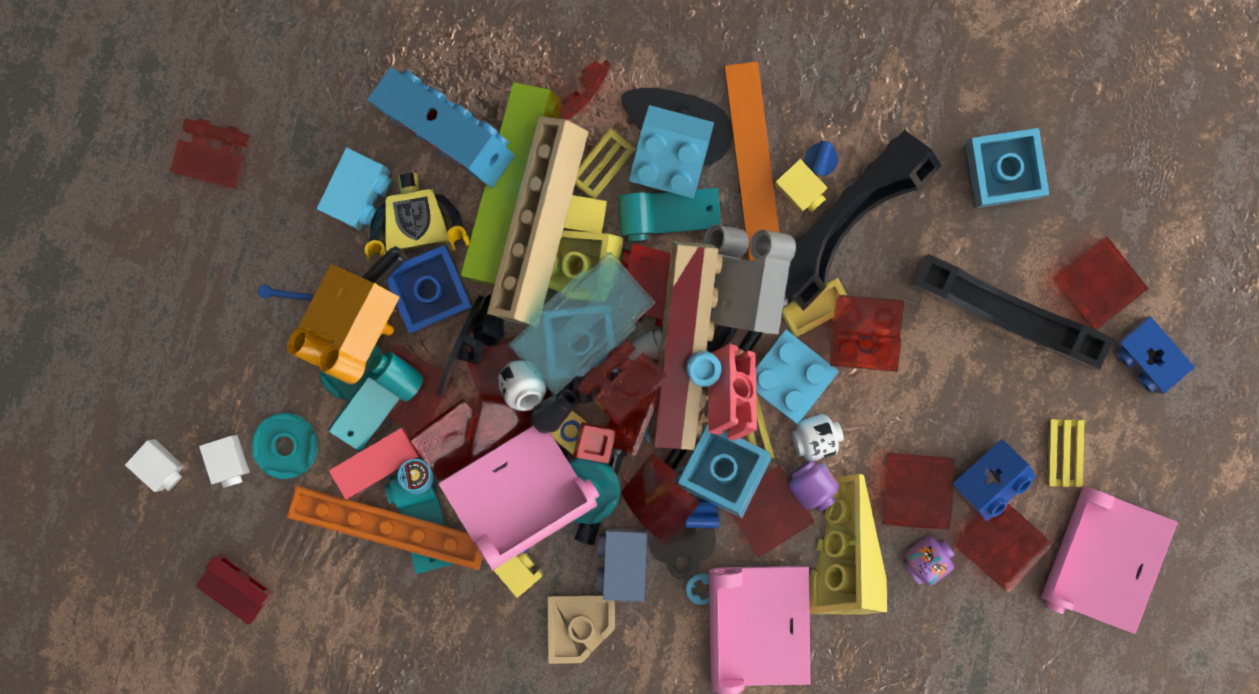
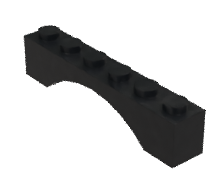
[785,129,941,311]
[909,254,1114,370]

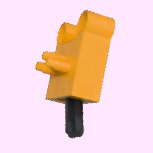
[287,246,407,385]

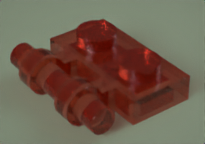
[170,118,251,189]
[578,340,667,425]

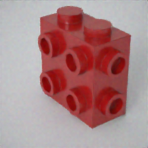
[613,244,671,327]

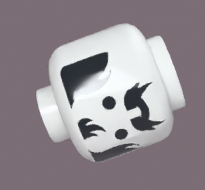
[497,360,546,411]
[792,414,844,462]

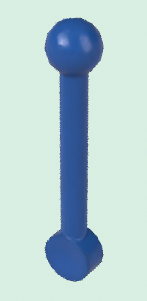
[258,285,314,301]

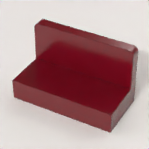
[197,554,274,624]

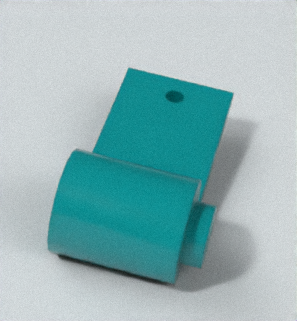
[618,188,722,242]
[327,352,424,452]
[385,474,453,574]

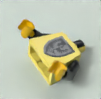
[364,173,470,263]

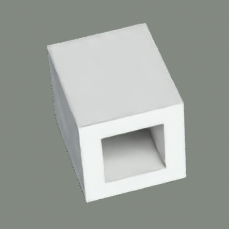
[199,435,250,488]
[125,439,184,492]

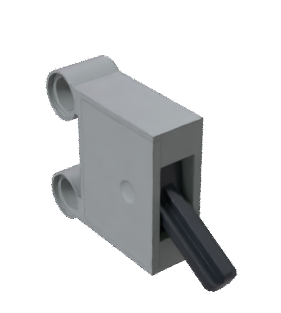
[704,224,796,353]

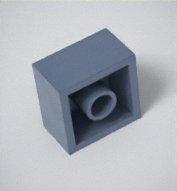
[597,526,647,602]

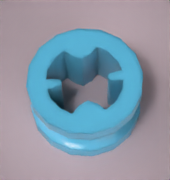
[686,573,709,605]

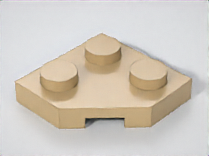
[548,594,615,664]

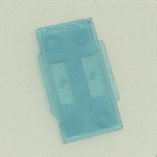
[508,252,656,395]

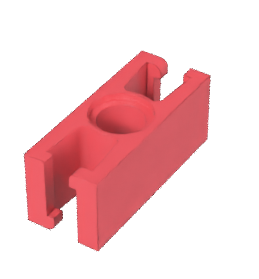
[708,343,757,441]
[328,427,422,500]

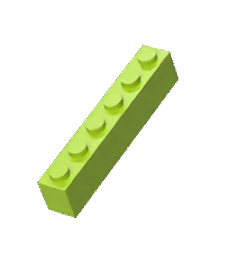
[461,82,561,287]

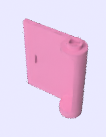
[438,426,599,571]
[1041,486,1178,634]
[708,565,811,694]

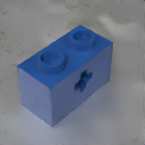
[1113,316,1195,394]
[953,439,1036,522]

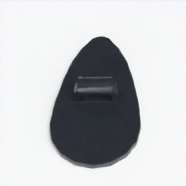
[622,88,733,166]
[436,295,485,398]

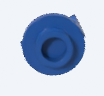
[804,140,838,176]
[684,499,719,528]

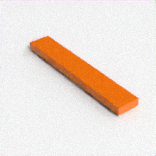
[724,61,779,261]
[286,486,483,570]

